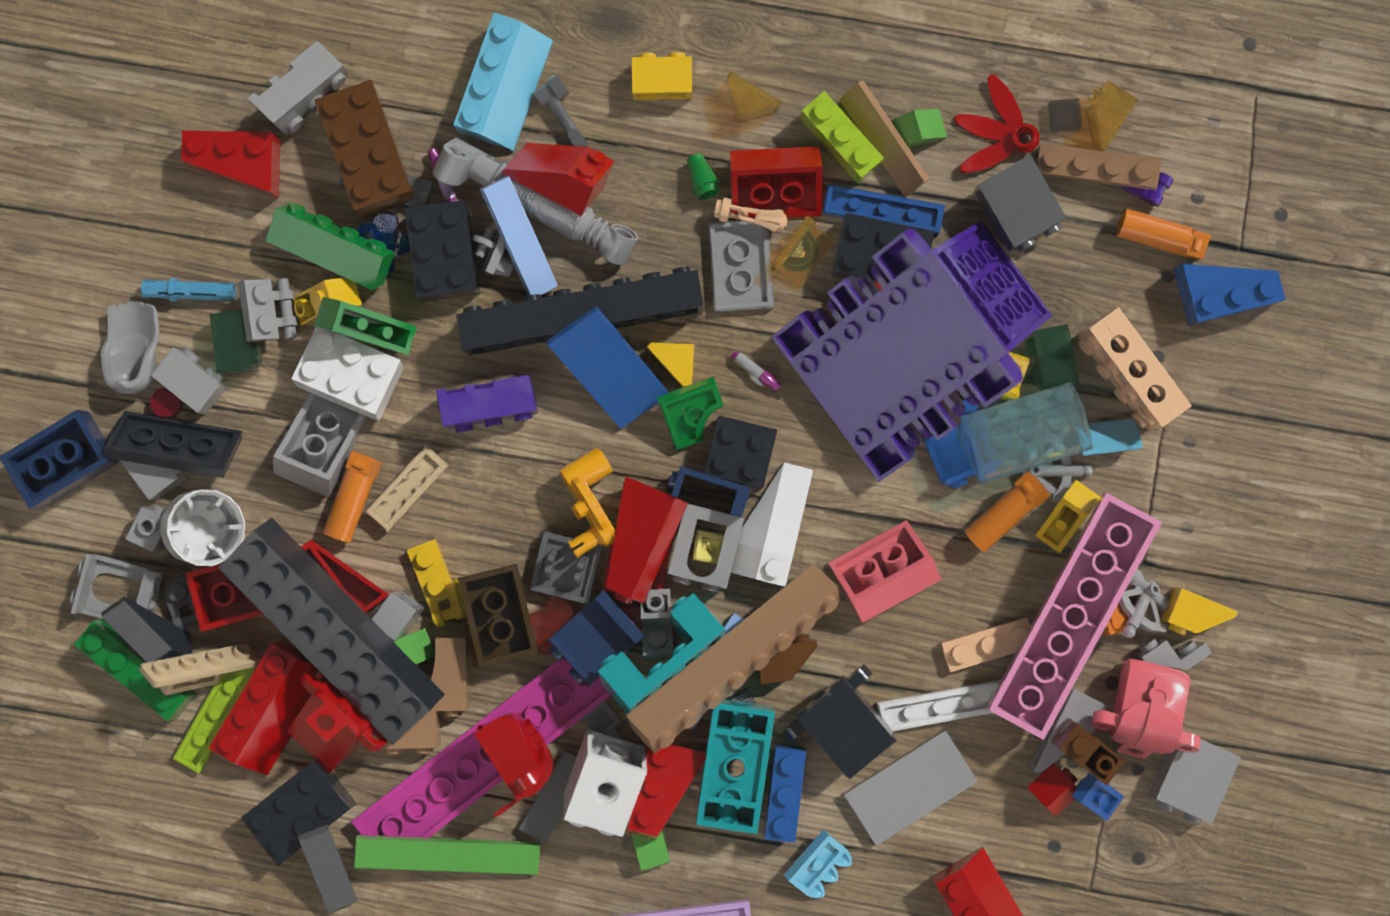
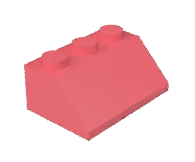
[828,520,941,623]

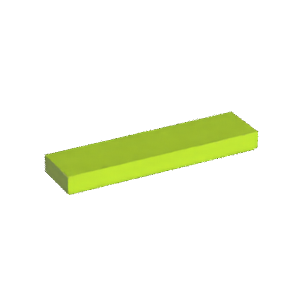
[173,666,257,774]

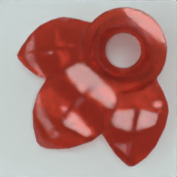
[529,595,573,655]

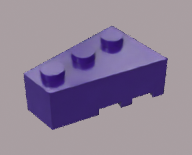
[436,375,538,433]

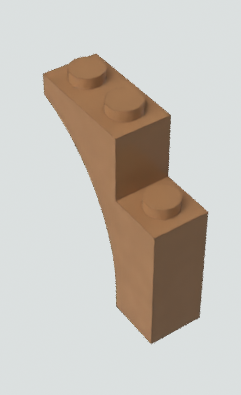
[376,636,470,754]

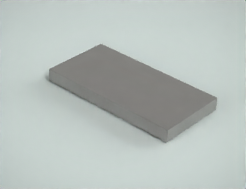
[843,729,978,846]

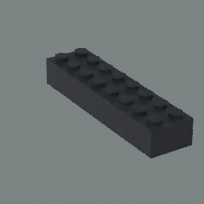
[456,266,704,356]
[219,518,445,745]

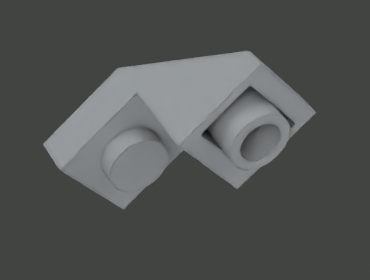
[640,589,674,659]
[1135,638,1212,670]

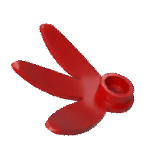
[954,74,1040,174]

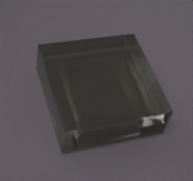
[1048,98,1082,133]

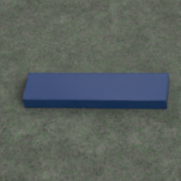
[822,184,945,236]

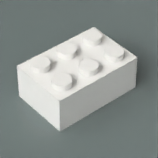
[291,327,404,421]

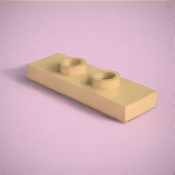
[365,445,449,532]

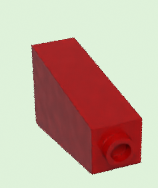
[606,476,688,605]

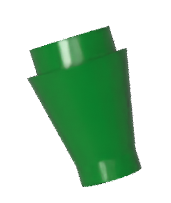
[686,153,721,200]

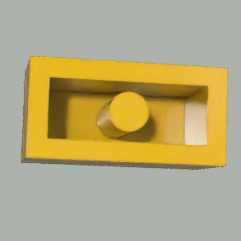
[632,52,692,100]

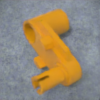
[559,447,615,558]

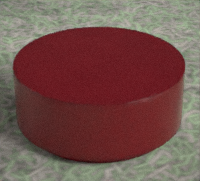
[150,387,183,418]

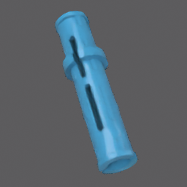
[141,278,236,302]

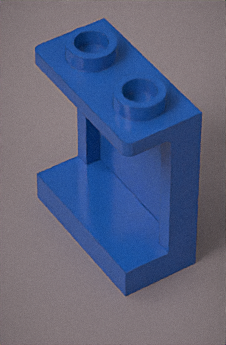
[919,400,1001,490]

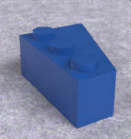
[1173,264,1286,326]

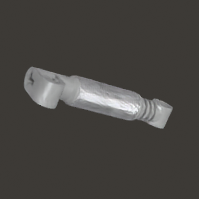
[433,137,639,265]

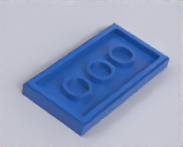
[547,306,668,429]

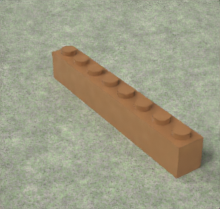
[626,564,841,754]

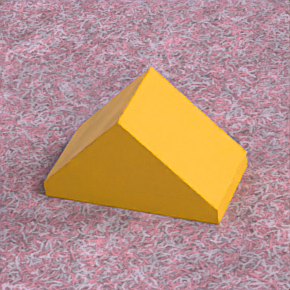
[647,342,694,388]

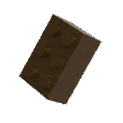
[453,564,538,668]

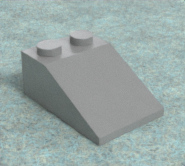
[273,393,367,497]

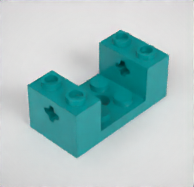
[598,593,726,714]
[696,699,775,834]

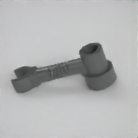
[533,73,589,147]

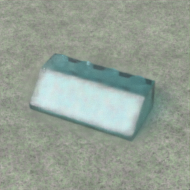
[956,382,1093,485]

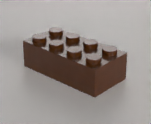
[314,80,415,219]

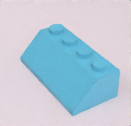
[453,12,553,152]

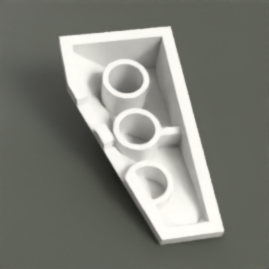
[731,462,813,587]

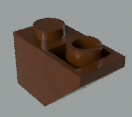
[759,634,818,684]
[1050,718,1126,786]

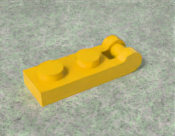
[407,539,462,628]

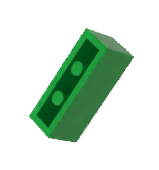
[314,297,417,355]

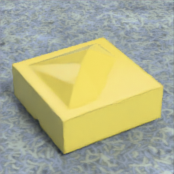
[691,530,724,565]

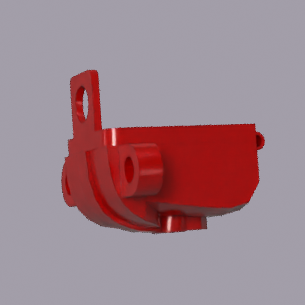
[286,665,388,774]
[474,712,553,818]

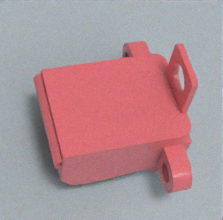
[1092,659,1201,759]

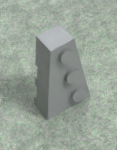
[248,41,349,136]

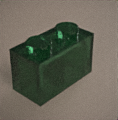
[209,310,263,376]

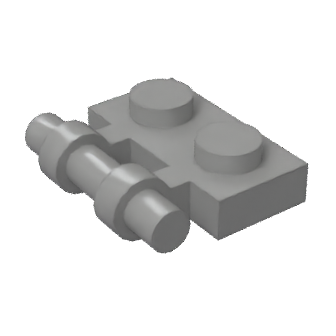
[238,279,298,342]

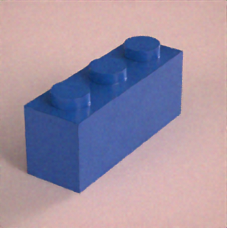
[764,743,806,843]

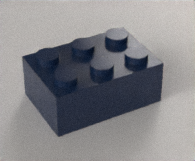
[0,410,119,509]

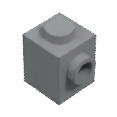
[126,504,166,552]

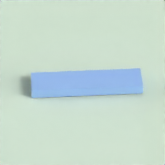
[480,176,558,295]

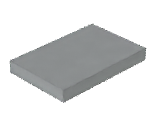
[708,220,774,313]

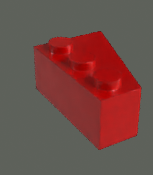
[181,130,281,198]
[301,539,390,614]
[627,745,706,840]

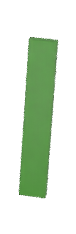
[354,835,540,875]

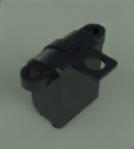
[782,664,897,779]

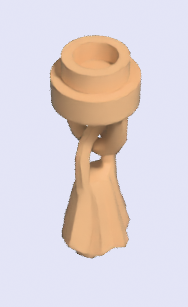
[714,198,788,232]

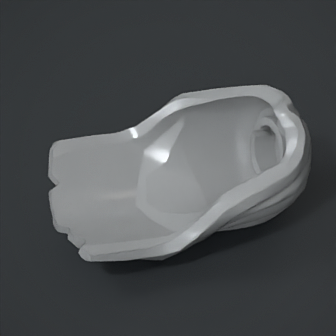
[101,301,159,394]

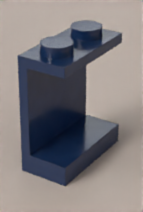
[668,466,751,517]
[548,591,644,686]

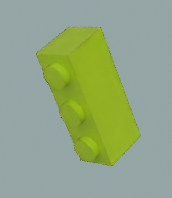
[800,91,884,185]

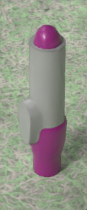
[732,352,782,392]

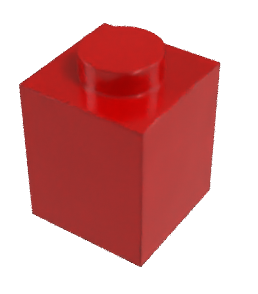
[1027,763,1078,818]

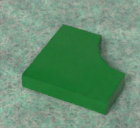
[657,376,724,451]

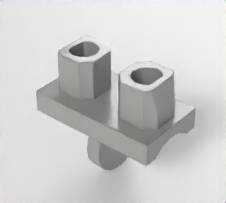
[472,227,514,277]

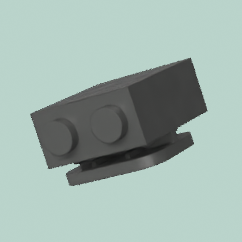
[974,155,1067,252]

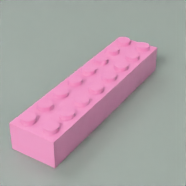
[988,492,1162,740]

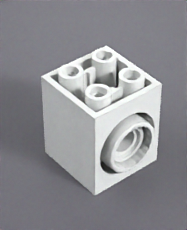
[564,729,647,837]

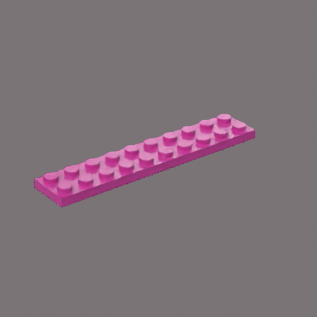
[351,659,611,838]

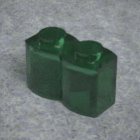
[1025,324,1079,392]

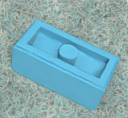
[1075,418,1143,456]

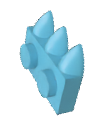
[784,829,852,898]

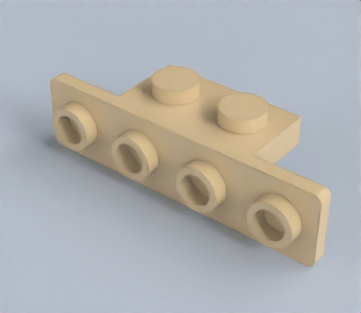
[140,644,261,695]

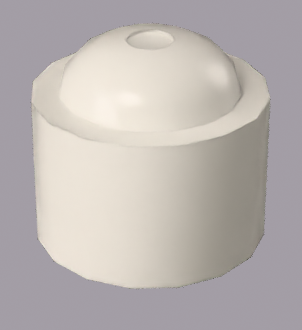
[160,490,245,566]

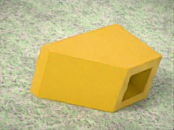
[293,278,362,326]

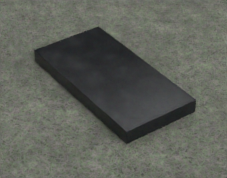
[103,411,242,478]

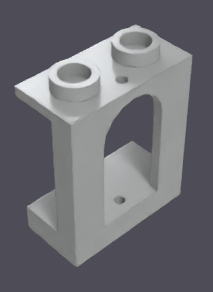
[668,504,744,593]
[70,554,165,619]

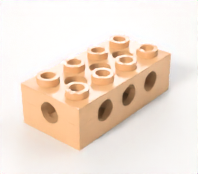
[1077,307,1192,431]

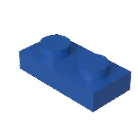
[1072,773,1124,821]

